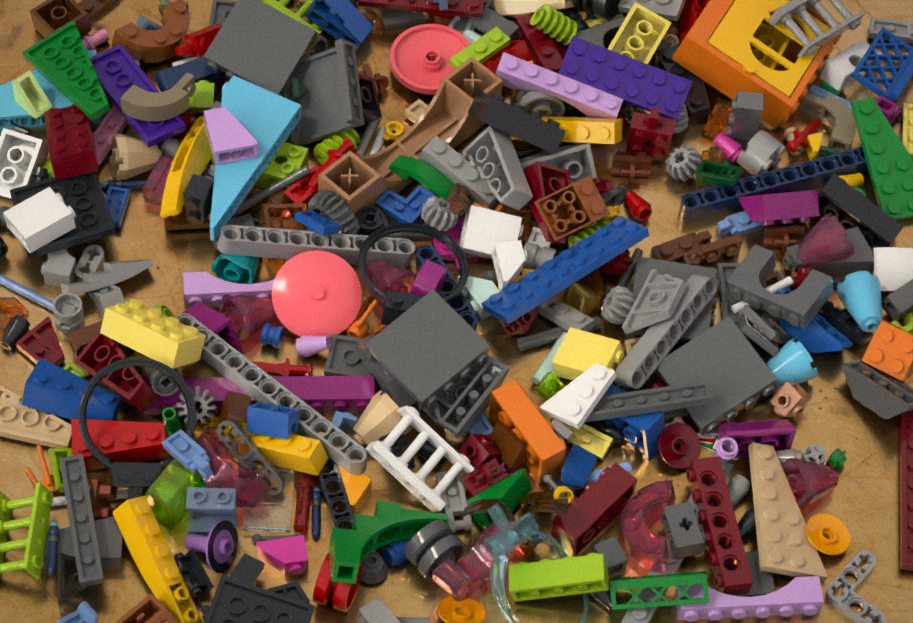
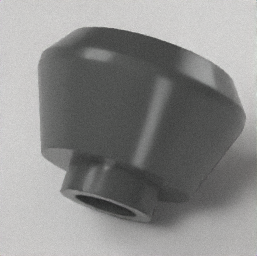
[360,552,388,584]

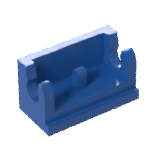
[247,402,300,439]

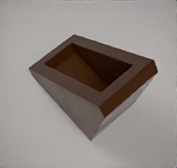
[216,391,251,423]

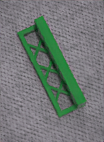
[609,571,709,610]

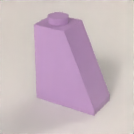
[204,107,258,165]

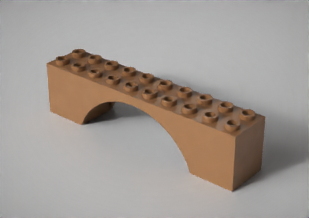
[318,57,503,217]

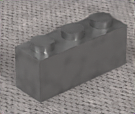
[725,91,763,149]

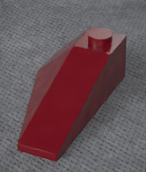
[523,161,571,245]

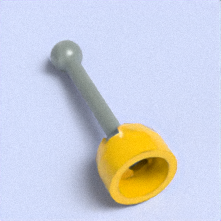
[543,474,574,505]

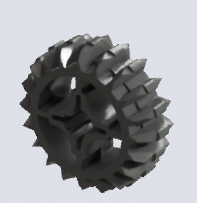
[308,189,360,235]

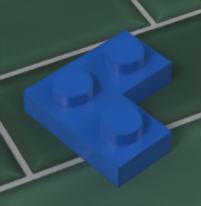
[375,185,436,223]

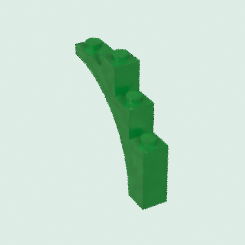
[329,501,448,584]

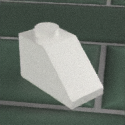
[491,240,527,291]

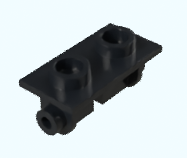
[174,549,214,602]

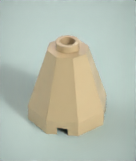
[109,134,162,180]
[353,390,412,447]

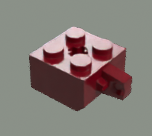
[626,108,676,161]

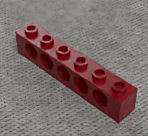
[686,456,753,595]

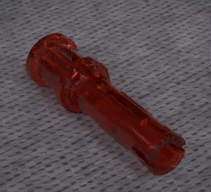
[293,471,316,533]

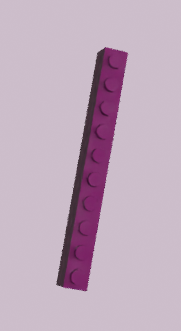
[143,375,375,415]

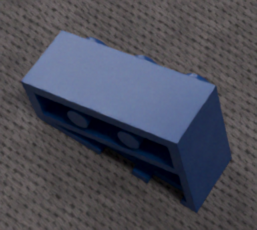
[305,0,374,52]

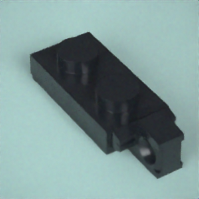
[818,300,874,346]

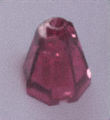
[797,213,854,266]
[366,260,417,310]
[219,293,276,340]
[782,458,839,508]

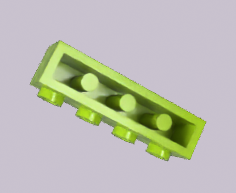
[509,553,609,602]

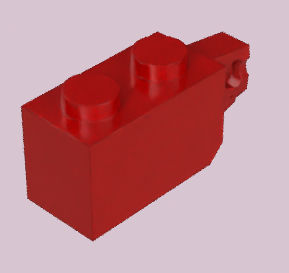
[174,24,223,58]

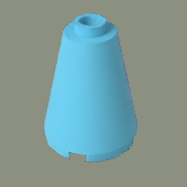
[836,271,882,332]
[766,338,818,390]

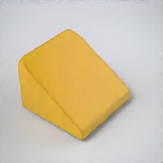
[805,133,823,160]

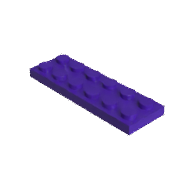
[558,36,692,122]
[90,44,186,148]

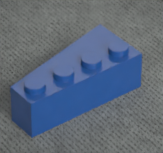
[599,384,665,461]

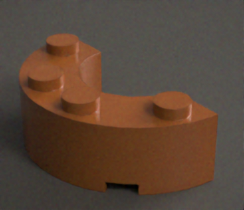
[111,0,190,63]

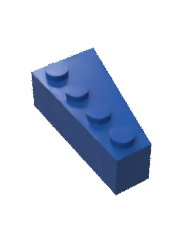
[22,358,121,421]

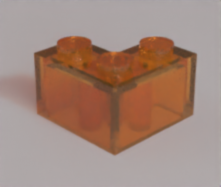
[258,203,307,231]

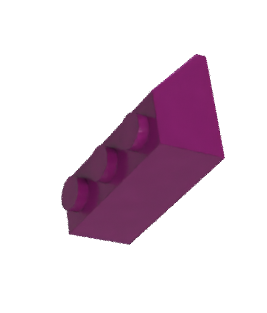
[739,190,819,226]
[717,419,796,459]

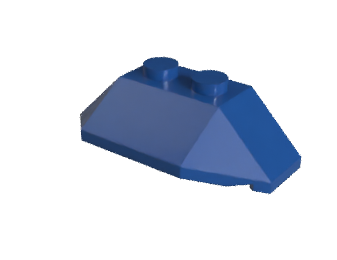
[775,287,853,353]

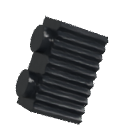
[183,174,213,225]

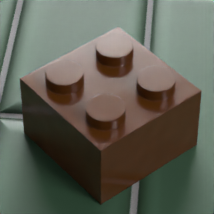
[30,0,92,38]

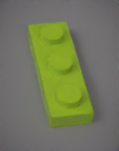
[449,26,510,69]

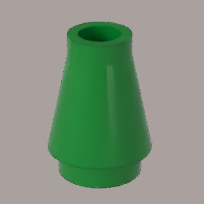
[162,407,185,434]

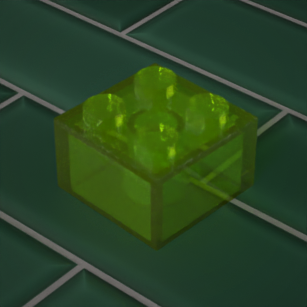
[146,459,199,530]

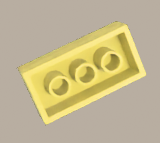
[608,2,671,64]
[100,299,206,369]

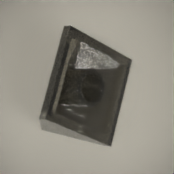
[57,552,98,613]

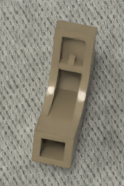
[120,72,196,121]
[799,92,856,153]

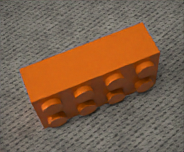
[489,380,566,484]

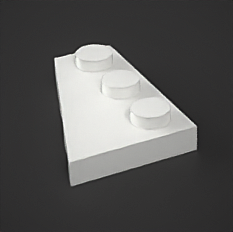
[539,363,617,429]

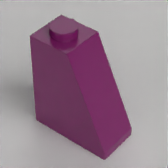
[181,301,244,355]

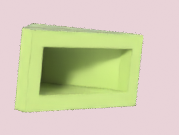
[12,70,53,119]

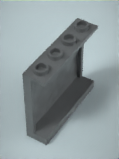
[204,0,318,95]
[282,39,364,146]
[625,257,720,343]
[364,289,490,411]
[654,316,777,436]

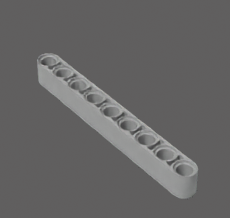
[217,225,415,268]

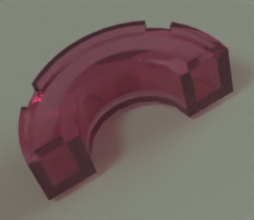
[194,426,270,509]
[621,480,676,573]
[432,520,518,601]

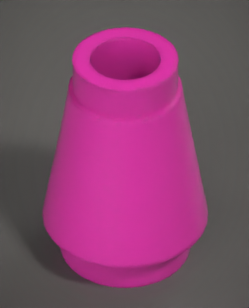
[713,132,745,163]

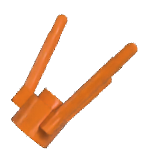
[347,296,388,339]
[25,445,62,497]

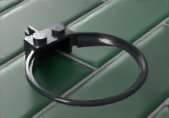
[358,222,469,325]
[78,357,197,499]

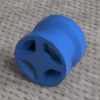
[260,323,284,349]

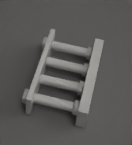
[768,0,865,58]

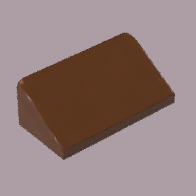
[489,421,526,469]

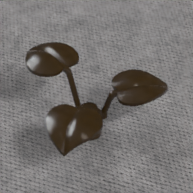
[461,490,568,546]

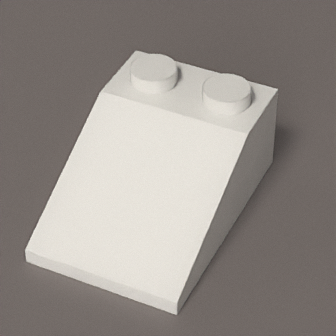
[0,128,49,199]

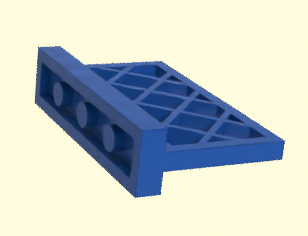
[850,27,913,102]

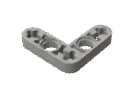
[825,550,887,623]

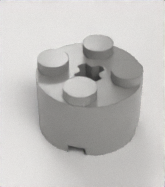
[736,130,786,176]

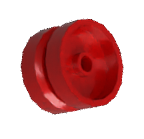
[313,553,363,613]

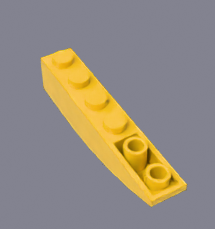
[160,116,213,219]
[509,117,622,144]
[194,416,329,476]
[112,495,203,623]

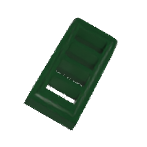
[695,160,744,185]

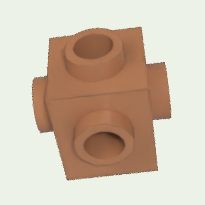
[770,381,811,417]

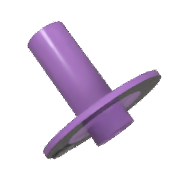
[185,520,238,573]

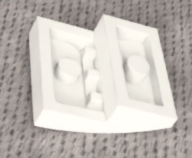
[874,247,913,293]

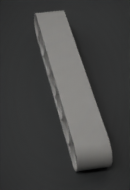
[614,274,717,389]

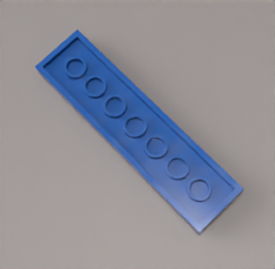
[481,216,650,324]

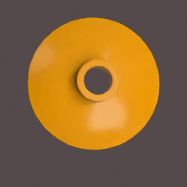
[806,514,850,555]
[437,596,486,623]

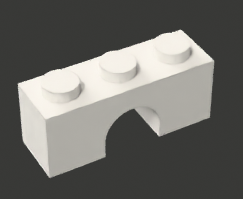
[819,40,881,91]

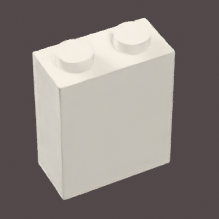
[3,187,76,253]
[459,205,523,260]

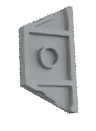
[622,269,687,334]

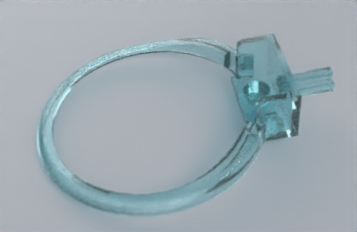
[483,503,589,623]

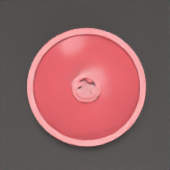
[390,24,470,95]
[272,250,362,339]

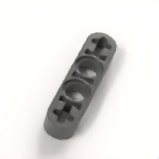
[217,419,285,496]

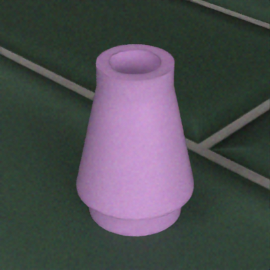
[296,335,331,357]
[713,437,738,465]

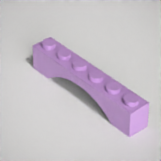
[495,52,623,119]
[183,271,275,307]
[674,576,824,622]

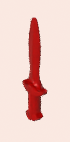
[786,119,822,153]
[309,138,354,187]
[235,358,313,376]

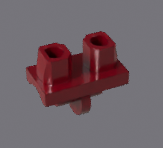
[460,458,509,497]

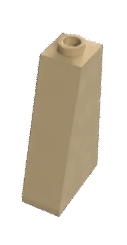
[492,0,574,16]

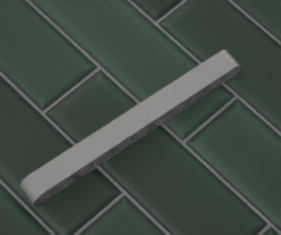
[176,313,367,475]

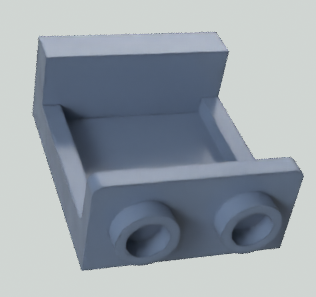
[186,487,238,536]

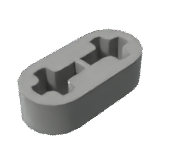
[75,245,105,282]

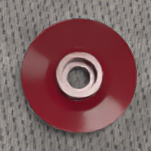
[658,423,701,469]

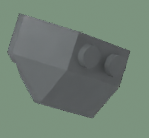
[352,334,418,408]
[433,356,509,436]
[842,359,913,419]

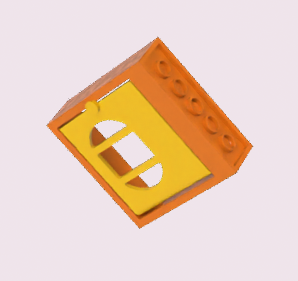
[671,0,842,129]

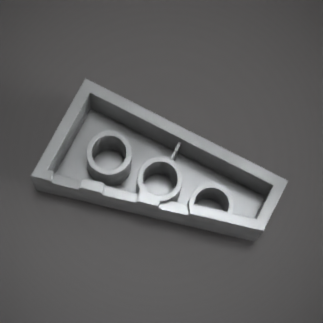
[462,125,533,210]

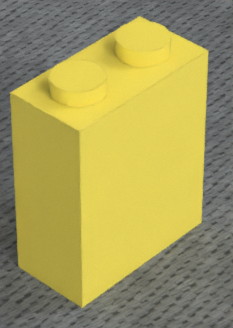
[552,327,624,381]

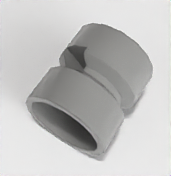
[523,242,557,270]
[53,293,85,334]

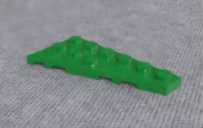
[22,20,110,121]
[850,97,913,221]

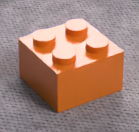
[861,320,913,381]

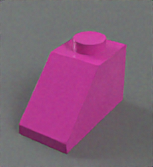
[256,535,308,575]

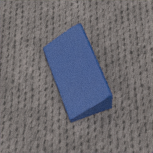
[562,444,597,487]

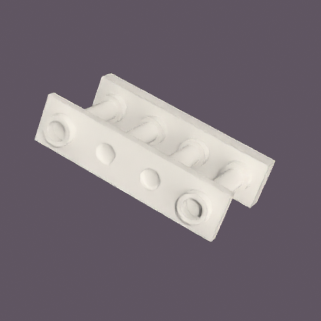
[365,405,475,512]

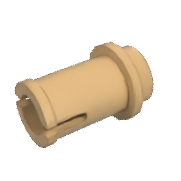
[783,127,804,156]

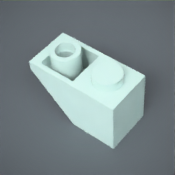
[457,275,500,321]

